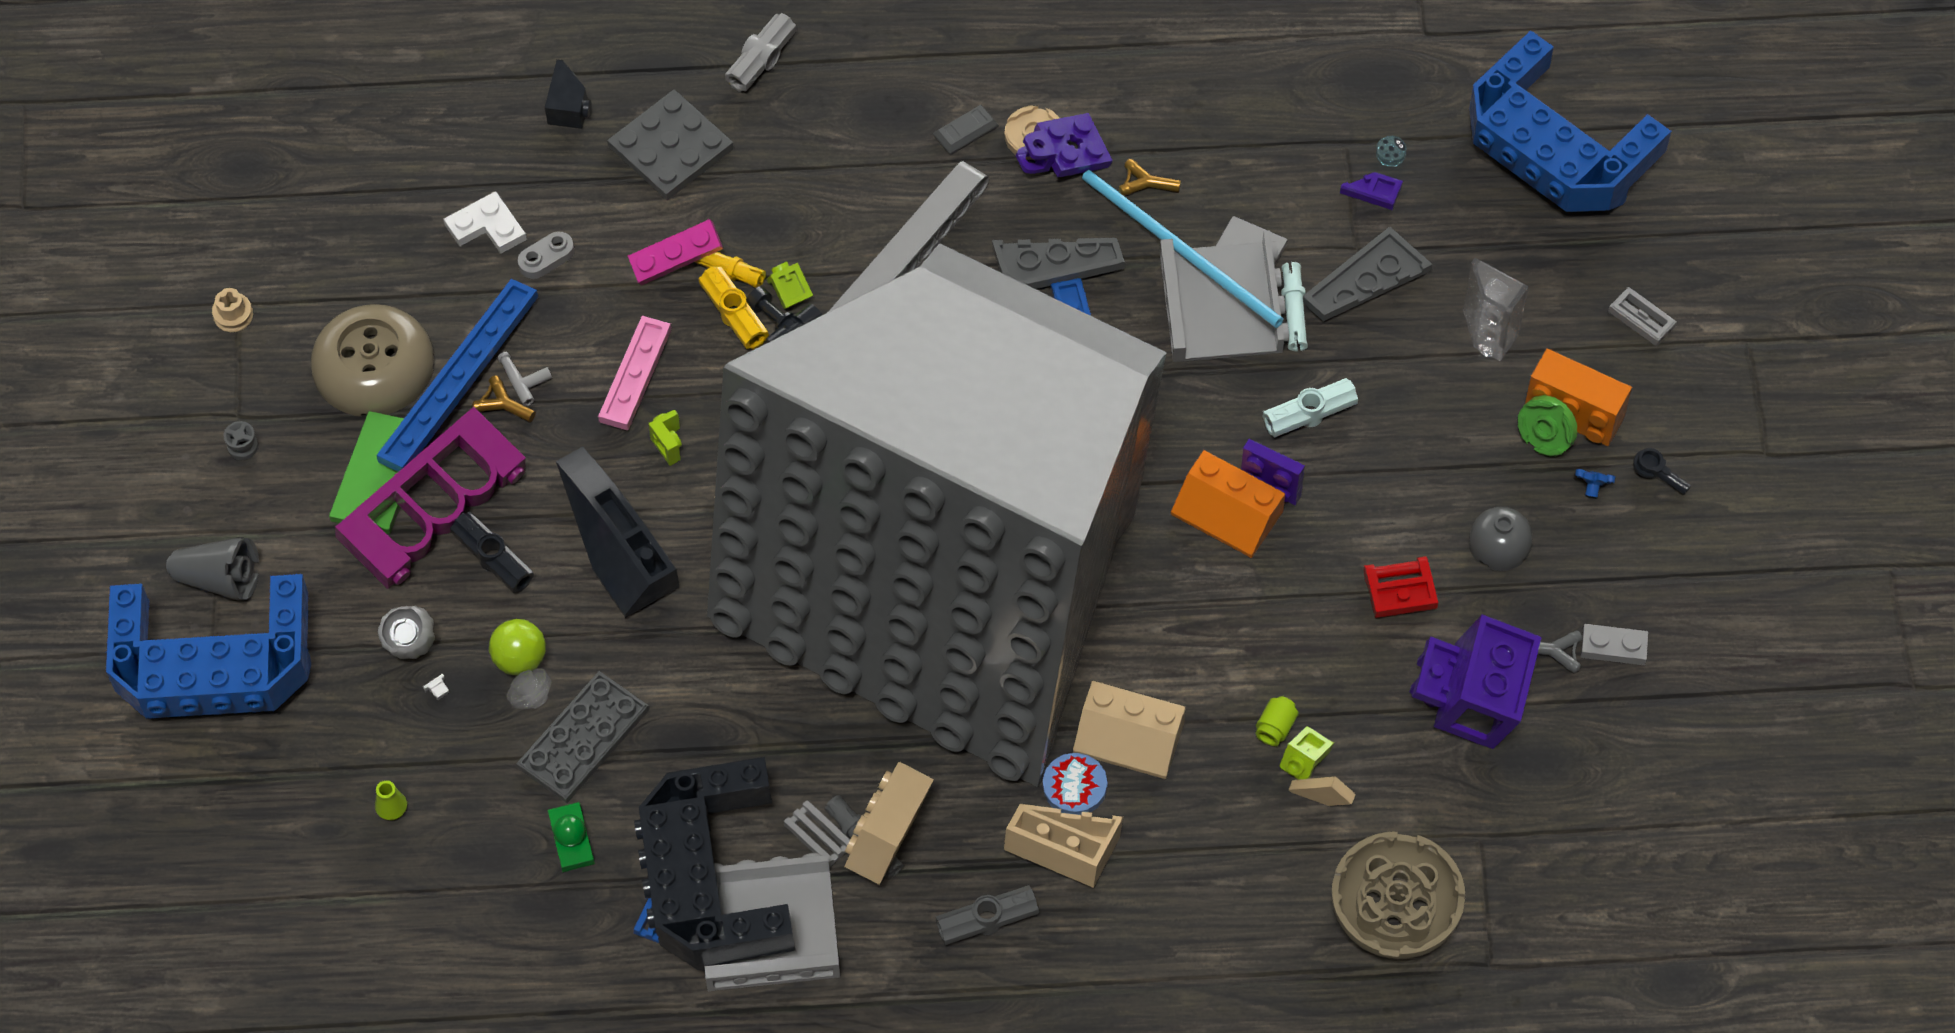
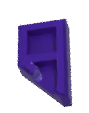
[1340,172,1403,210]

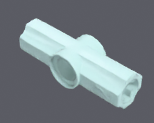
[1263,378,1358,438]

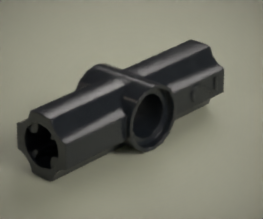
[450,512,534,593]

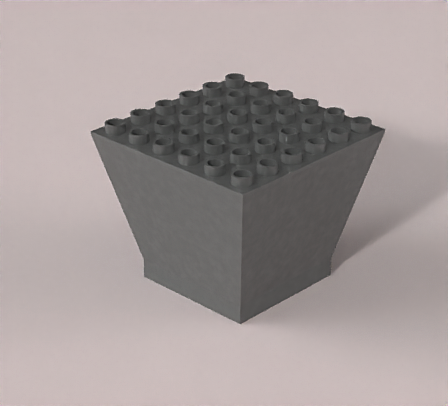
[707,243,1166,787]

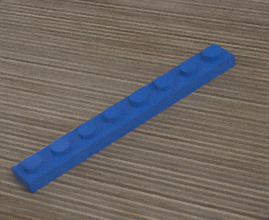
[376,279,538,472]

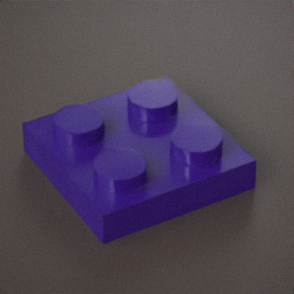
[1241,439,1305,506]

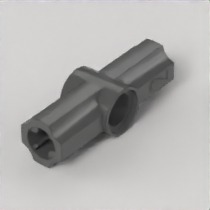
[935,885,1039,945]

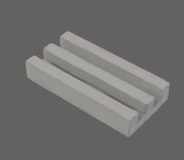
[1608,287,1677,347]
[784,800,850,868]

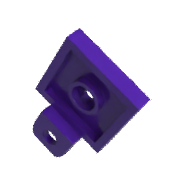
[1016,113,1113,178]

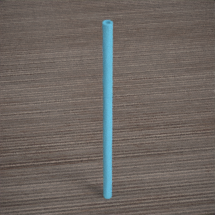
[1082,170,1283,328]

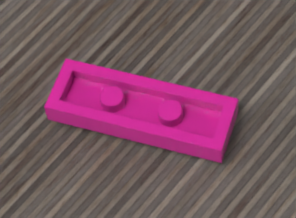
[628,219,723,285]

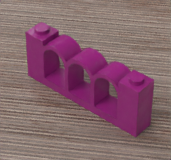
[335,407,526,589]

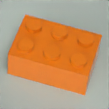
[1525,348,1632,447]

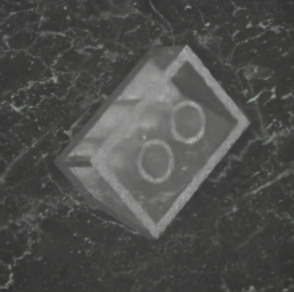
[1463,258,1529,361]

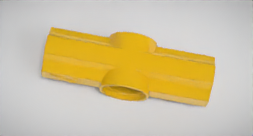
[699,266,769,349]

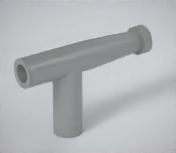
[498,352,552,406]

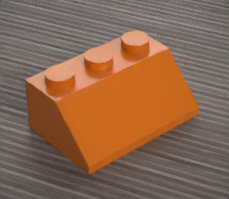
[1171,450,1285,558]

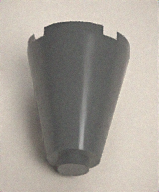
[166,537,259,600]

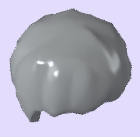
[378,606,435,659]

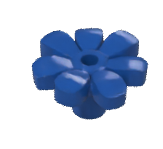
[1575,469,1616,497]

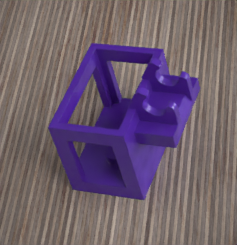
[1409,614,1541,749]

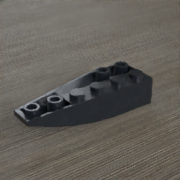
[556,447,679,618]

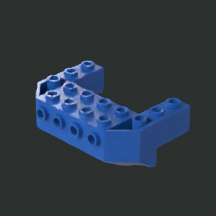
[1469,30,1671,212]
[106,574,311,718]

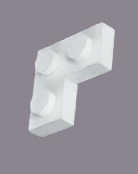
[444,191,527,254]

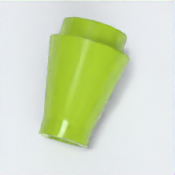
[375,780,407,820]

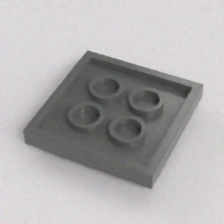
[607,89,734,200]

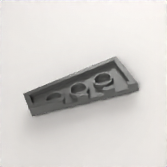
[1303,227,1433,321]
[992,238,1125,289]

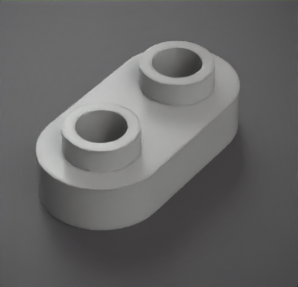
[518,232,574,279]

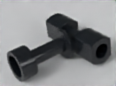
[746,286,823,343]

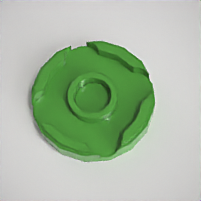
[1518,395,1577,456]

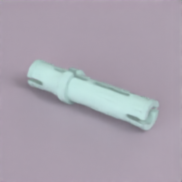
[1281,262,1308,352]

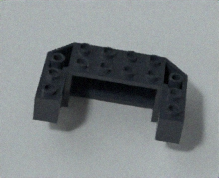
[634,757,796,971]

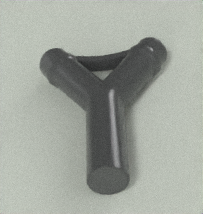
[1538,630,1582,673]

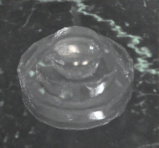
[507,668,552,709]

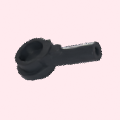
[1633,448,1691,495]

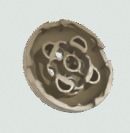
[311,304,434,417]
[1332,832,1465,959]

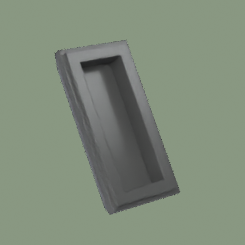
[933,105,999,155]

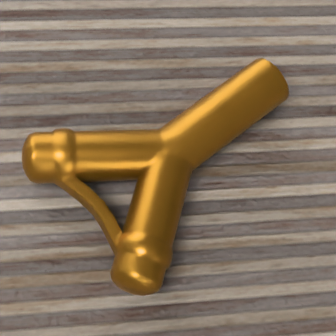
[1119,159,1181,196]
[472,375,536,422]

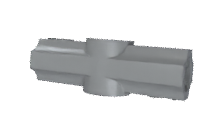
[725,13,797,92]

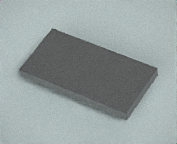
[516,671,649,803]

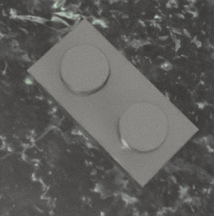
[1581,624,1648,665]

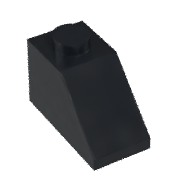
[545,59,592,129]

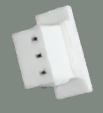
[423,674,449,700]

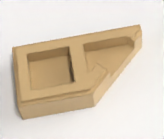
[1289,777,1355,806]

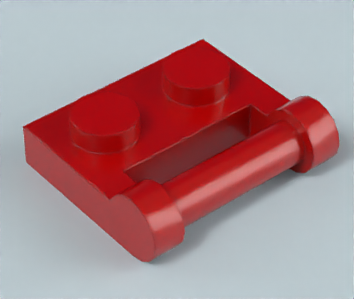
[1363,556,1438,618]

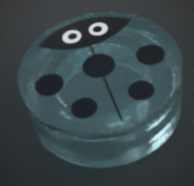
[1376,136,1407,166]

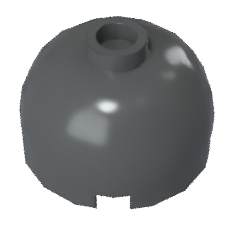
[1469,507,1532,571]

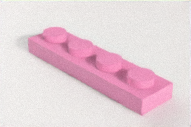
[598,316,672,430]

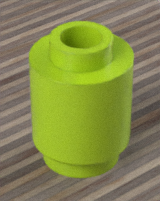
[1255,696,1299,746]

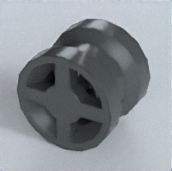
[223,421,259,460]

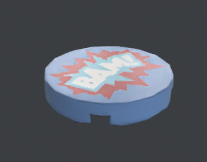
[1043,753,1108,815]

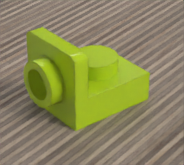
[766,262,813,309]
[649,410,682,466]
[1280,726,1334,780]

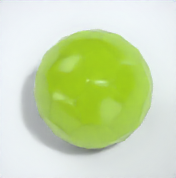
[489,619,546,676]

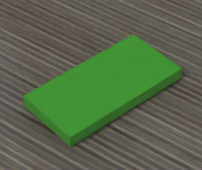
[329,411,404,534]

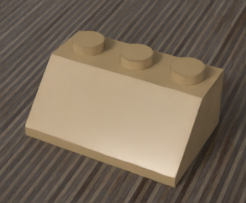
[1073,681,1185,779]

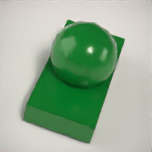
[548,802,594,872]

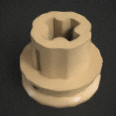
[212,288,253,332]

